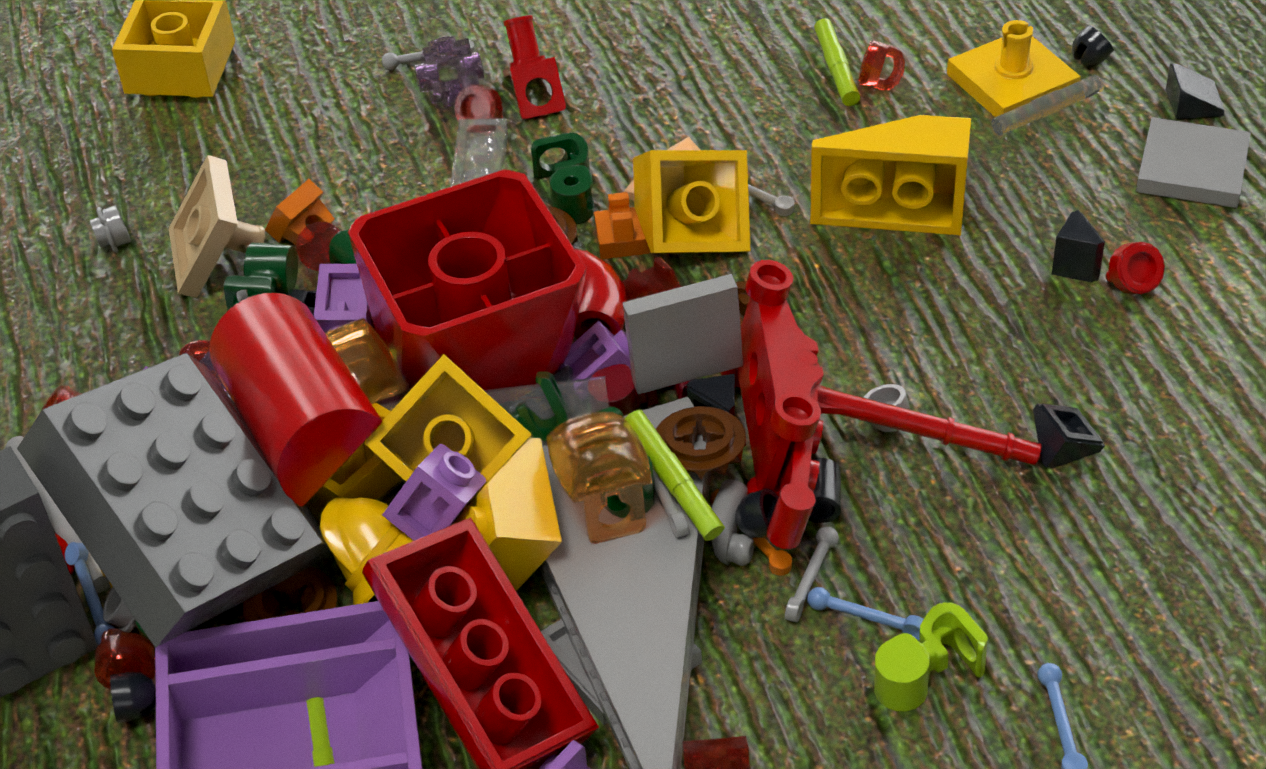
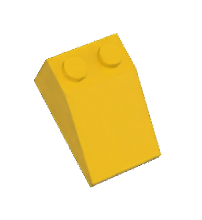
[810,115,971,235]

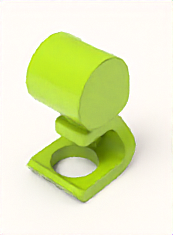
[874,602,988,712]

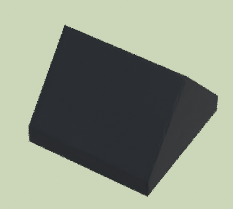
[1051,210,1105,282]
[687,374,736,416]

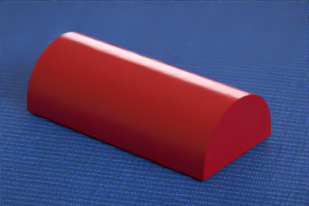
[209,293,383,507]
[362,517,599,769]

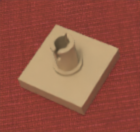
[169,155,265,298]

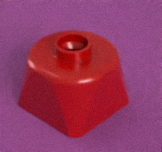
[348,169,587,403]

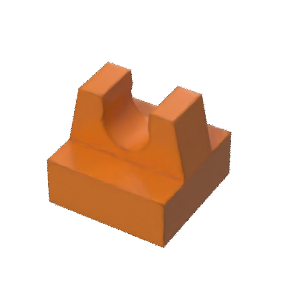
[265,179,335,250]
[594,192,650,259]

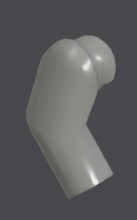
[711,479,754,566]

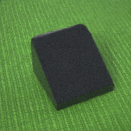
[1166,63,1225,119]

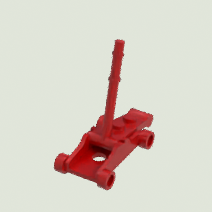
[720,260,1041,549]

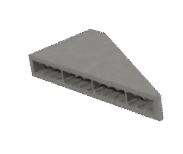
[537,397,711,769]

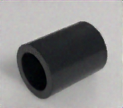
[809,458,841,523]

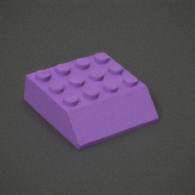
[155,601,423,769]

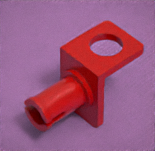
[503,15,566,119]

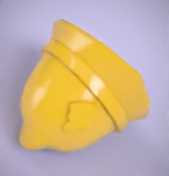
[320,497,414,605]

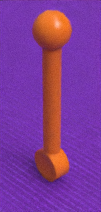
[710,489,792,576]

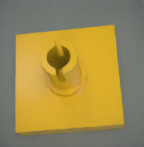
[947,20,1081,123]

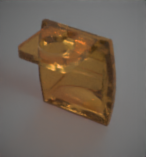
[324,317,406,404]
[546,412,652,544]

